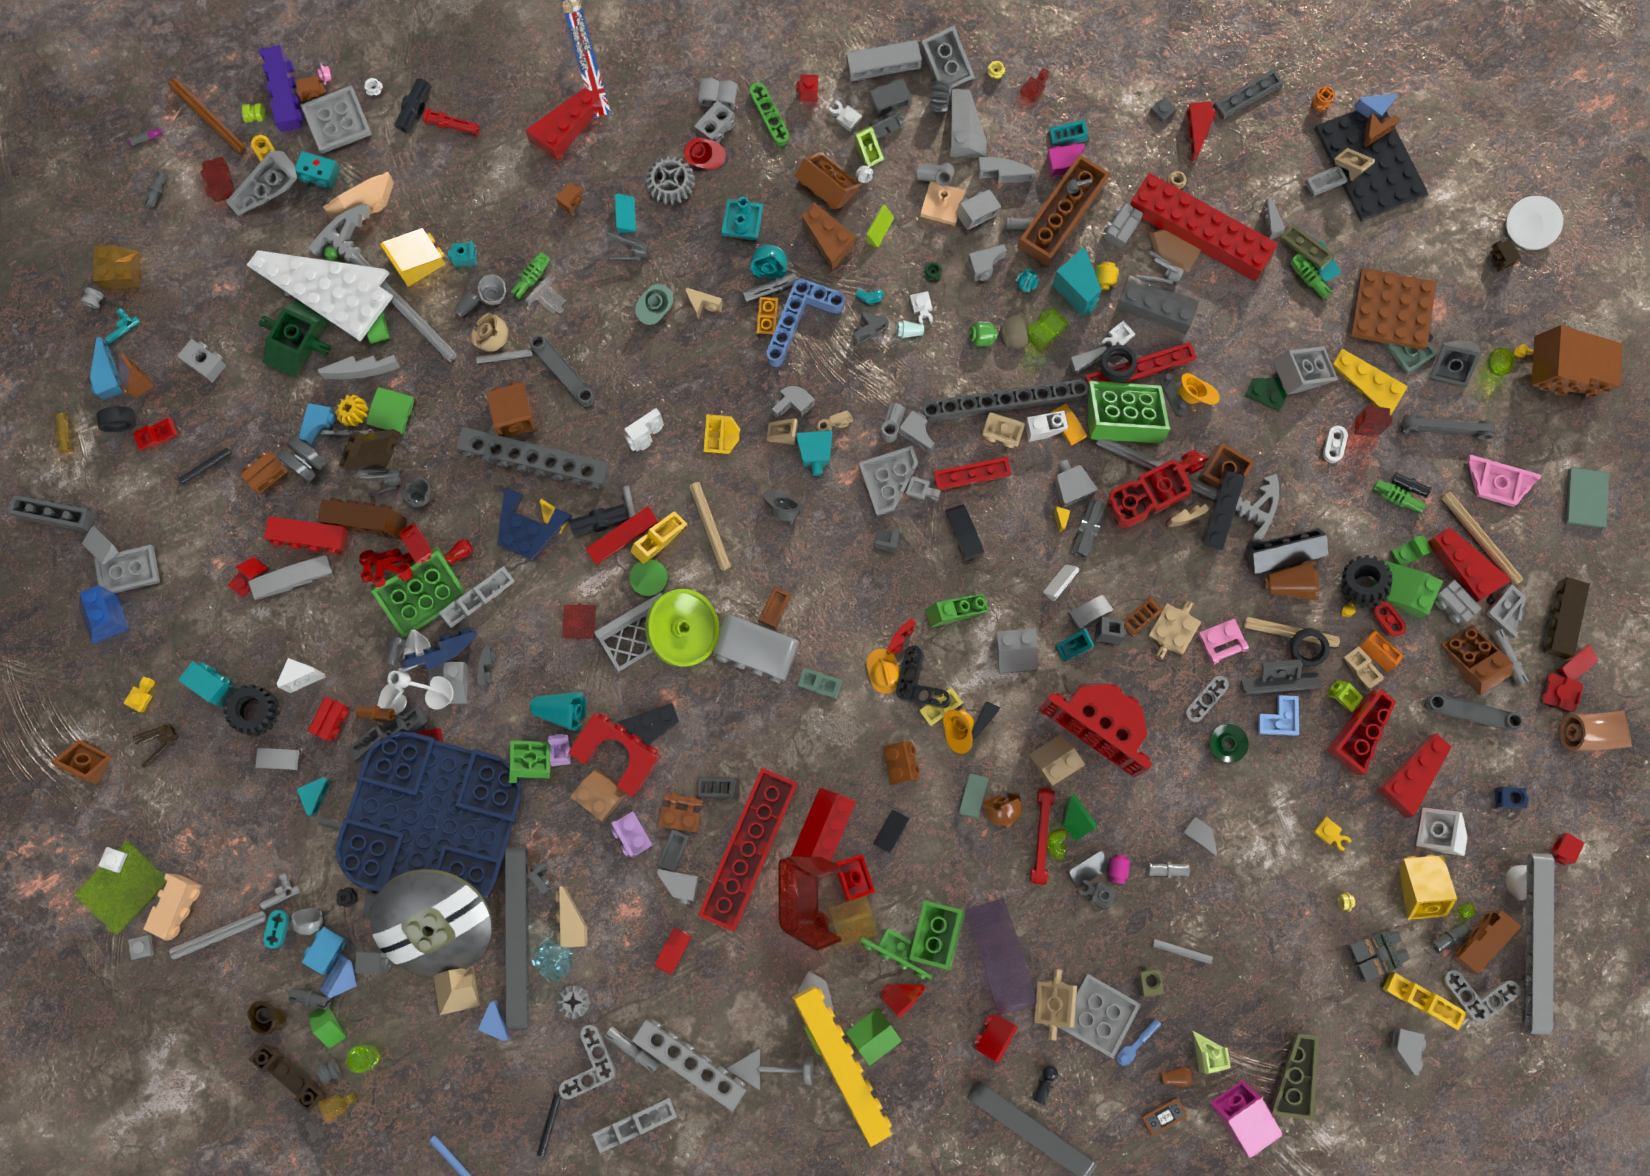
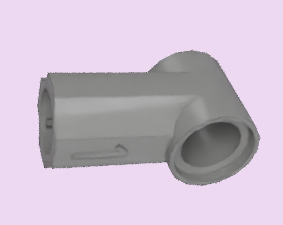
[917,163,955,186]
[881,403,906,443]

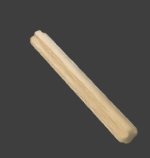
[690,482,731,570]
[1244,617,1340,647]

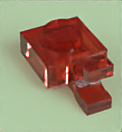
[1020,68,1049,103]

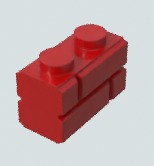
[307,696,350,743]

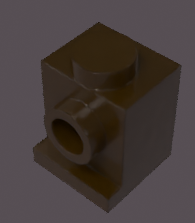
[1490,239,1521,272]

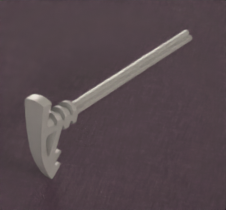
[309,204,457,362]
[1096,440,1279,544]

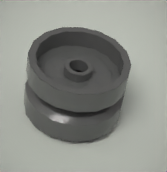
[276,436,327,483]

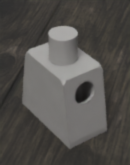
[1054,460,1098,508]

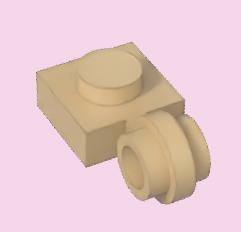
[817,410,853,431]

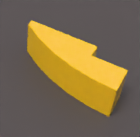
[630,511,687,565]

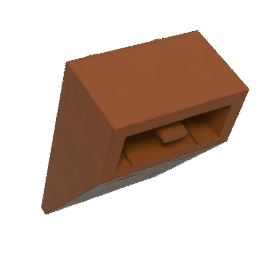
[1441,625,1513,695]

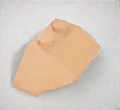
[323,172,394,221]

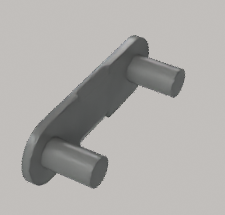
[1160,374,1188,416]

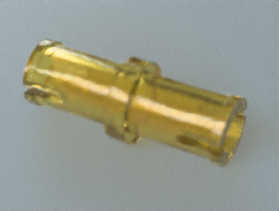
[55,413,72,453]

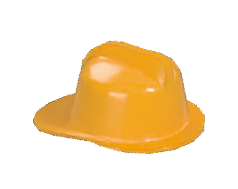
[1176,373,1220,405]
[866,648,900,694]
[943,709,974,754]

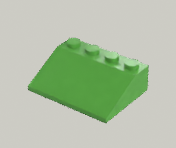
[1088,381,1170,444]
[371,546,466,638]

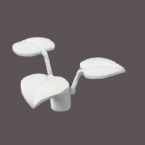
[377,629,453,715]

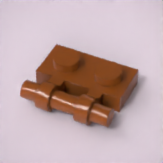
[658,793,703,833]

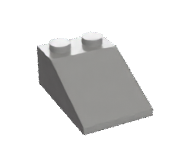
[918,26,975,88]
[1273,346,1338,394]

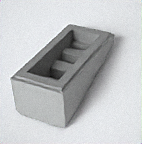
[1263,197,1285,240]
[1068,346,1107,376]

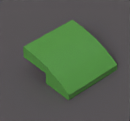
[366,387,415,434]

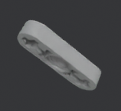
[1185,676,1229,723]

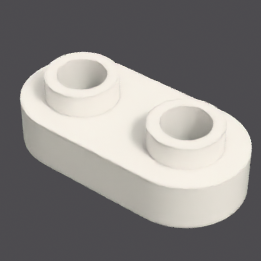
[1323,426,1348,463]

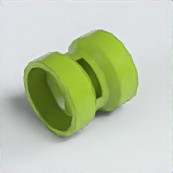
[242,103,266,123]

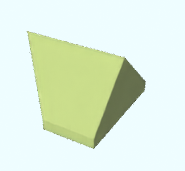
[1192,1030,1231,1074]

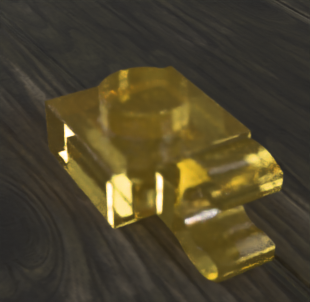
[318,1093,357,1122]

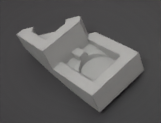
[1184,817,1218,857]

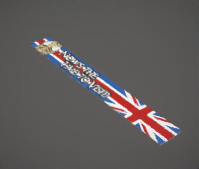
[561,0,611,118]

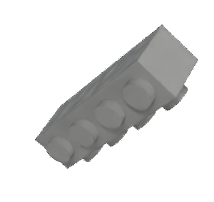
[846,40,922,81]

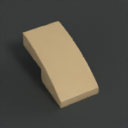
[1343,646,1384,691]

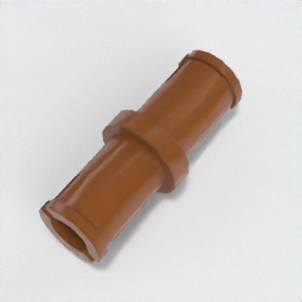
[355,706,396,721]

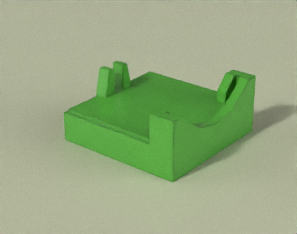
[509,741,550,783]

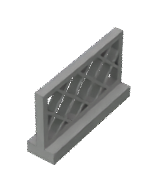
[594,593,662,672]

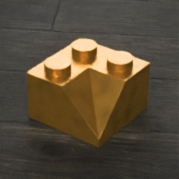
[93,245,140,289]

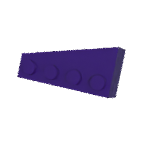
[258,45,303,132]

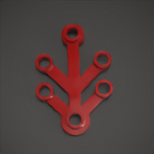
[359,548,414,588]

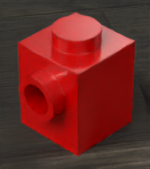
[796,74,819,102]

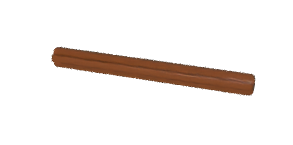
[168,78,246,154]

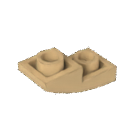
[1167,504,1210,527]

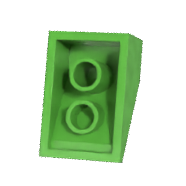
[1371,560,1443,619]

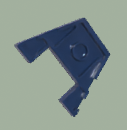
[497,488,572,561]

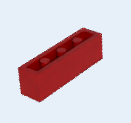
[264,516,349,555]

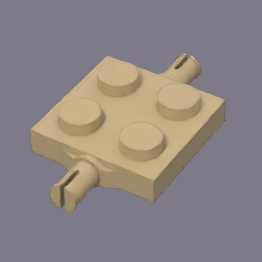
[1148,600,1201,659]
[1034,969,1077,1040]

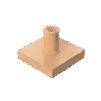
[920,181,965,226]

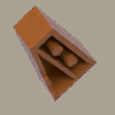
[1452,910,1522,974]

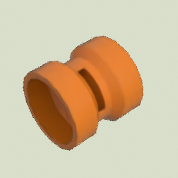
[1312,86,1335,111]

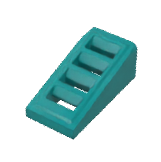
[1049,119,1089,146]

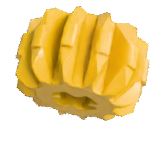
[335,394,369,427]

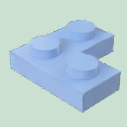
[1258,695,1299,736]

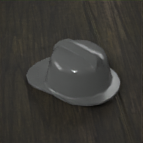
[763,490,803,525]

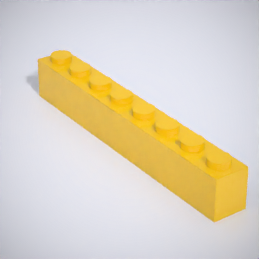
[791,985,892,1147]

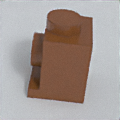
[296,76,326,104]
[555,182,584,216]

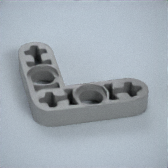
[1442,970,1520,1023]
[559,1024,616,1099]

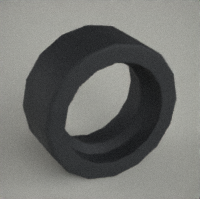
[1100,345,1137,383]
[96,406,136,433]
[1290,628,1330,667]

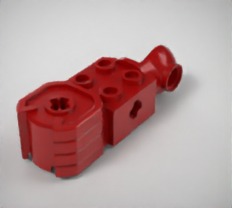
[1106,449,1209,529]

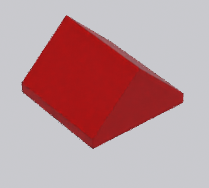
[834,854,875,902]

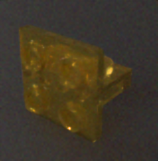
[829,896,878,946]

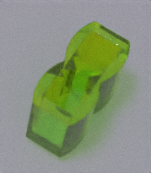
[1026,308,1069,351]

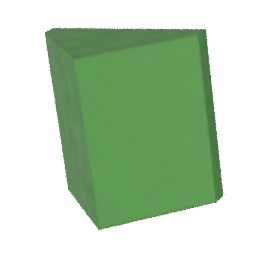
[846,1008,902,1066]

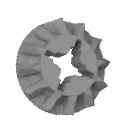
[557,986,590,1019]

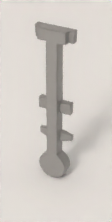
[320,429,375,436]

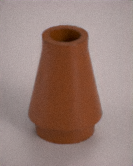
[1162,1067,1193,1088]

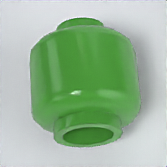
[968,322,997,346]

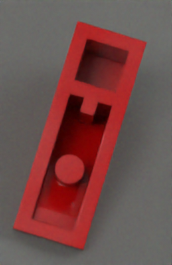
[1186,102,1215,161]

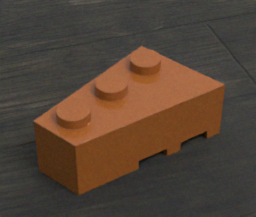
[802,203,856,271]

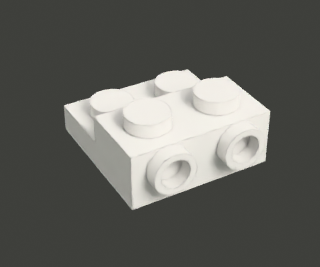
[624,408,664,451]

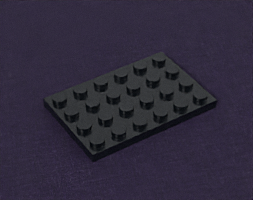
[1314,110,1429,222]

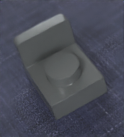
[528,863,551,895]

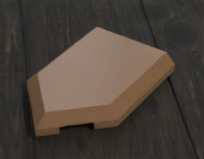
[1148,229,1201,273]

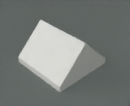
[277,658,326,693]

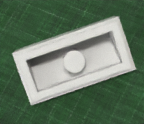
[1043,565,1079,601]

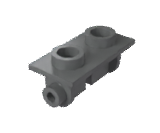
[869,111,904,139]

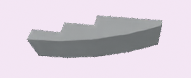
[318,355,401,380]
[248,555,332,600]
[438,566,515,629]
[591,1098,677,1154]

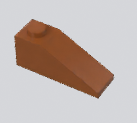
[118,353,154,398]

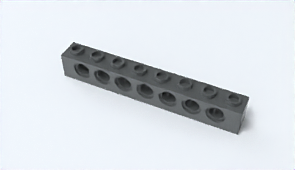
[456,427,610,490]

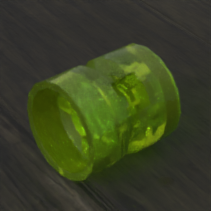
[346,1044,380,1073]

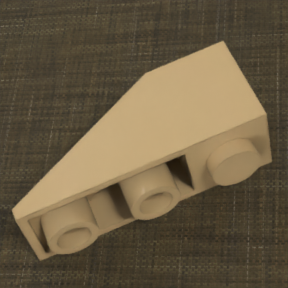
[556,886,587,948]

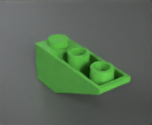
[925,593,989,627]

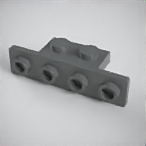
[1241,659,1322,694]

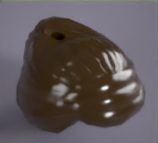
[247,1001,287,1035]

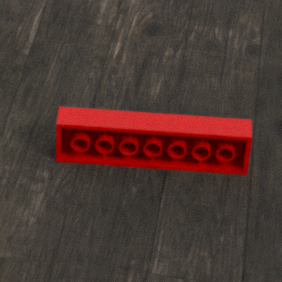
[1130,172,1278,281]
[697,767,798,932]

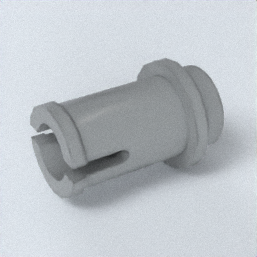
[1006,216,1029,231]

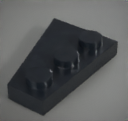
[617,703,679,757]

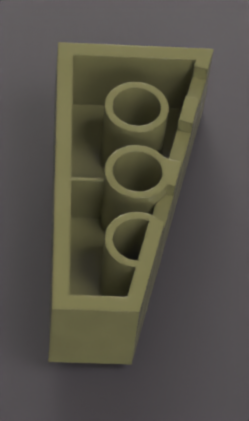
[1269,1033,1319,1121]

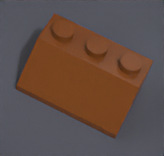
[795,152,862,209]

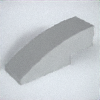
[977,157,1036,184]

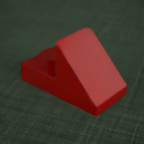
[227,557,269,598]

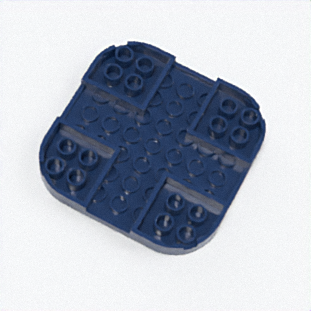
[336,732,521,900]

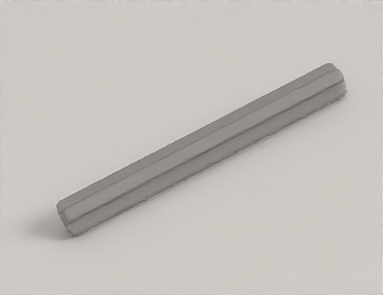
[169,911,267,959]

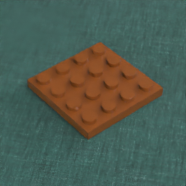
[1351,268,1437,350]

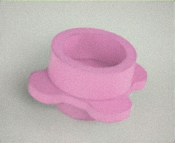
[317,63,331,85]

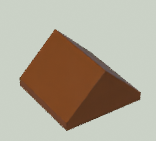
[52,740,112,784]

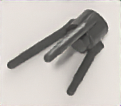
[606,233,649,261]
[357,468,401,497]

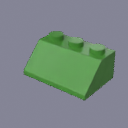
[909,900,965,971]

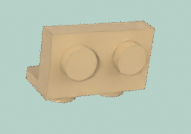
[982,411,1026,448]

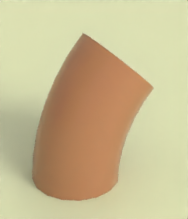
[1559,710,1632,751]

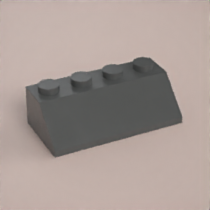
[1116,275,1199,334]

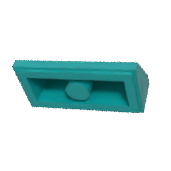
[615,194,636,233]

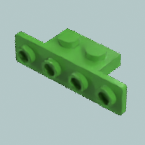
[859,928,933,980]

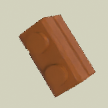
[240,450,288,495]

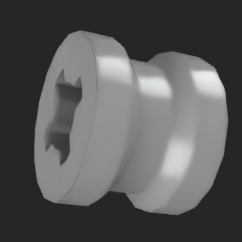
[80,287,104,309]

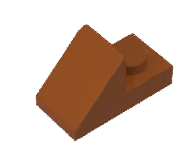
[1364,113,1400,147]

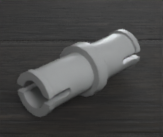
[1147,862,1190,878]

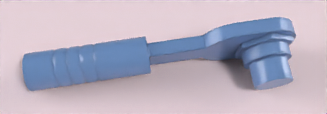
[1117,1019,1162,1066]

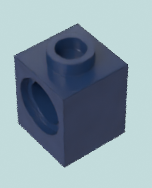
[1495,787,1529,809]

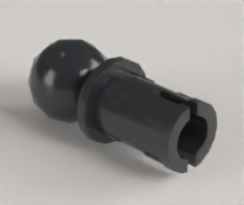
[1032,1065,1058,1105]

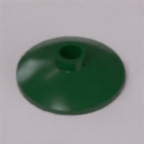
[1209,724,1249,763]

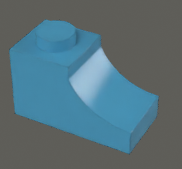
[298,403,336,445]

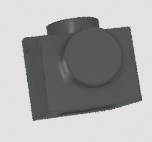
[1095,617,1126,645]

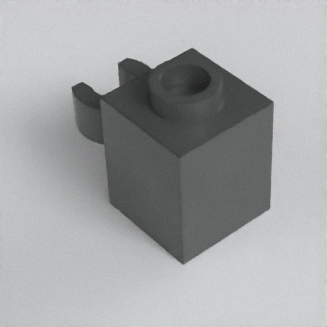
[1078,880,1118,910]

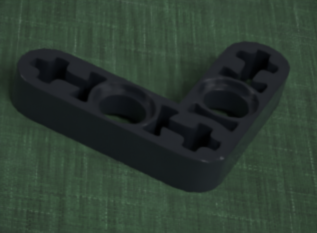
[896,645,952,708]

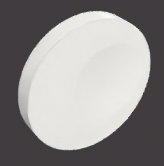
[1505,196,1563,250]

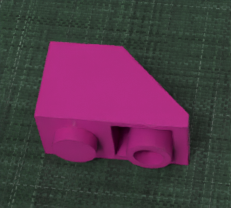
[1046,143,1085,177]

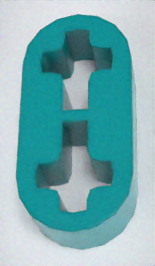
[263,910,289,948]

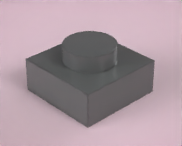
[1150,97,1177,123]

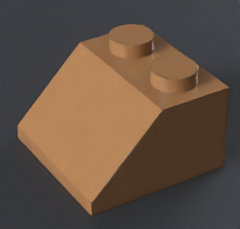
[570,767,627,822]

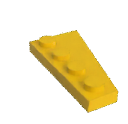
[1332,348,1408,419]

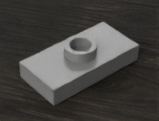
[1305,166,1347,197]

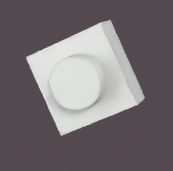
[99,847,127,873]

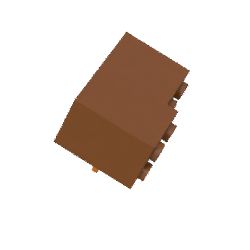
[1531,325,1623,397]

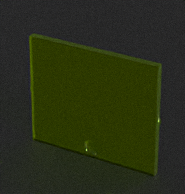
[75,841,167,935]

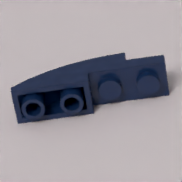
[399,628,477,670]

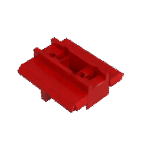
[1542,673,1583,713]

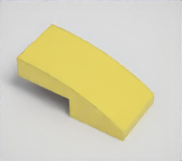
[919,687,963,726]

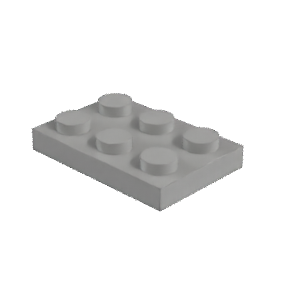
[94,545,160,593]

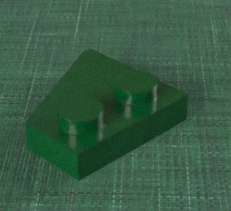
[1245,378,1287,412]

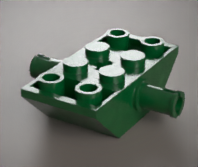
[259,300,331,378]

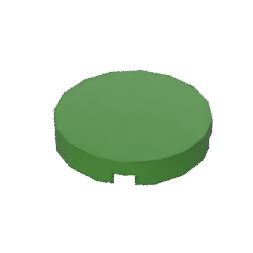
[629,559,668,598]

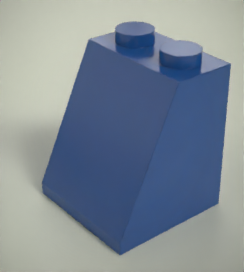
[79,585,129,644]

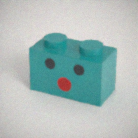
[295,151,341,188]

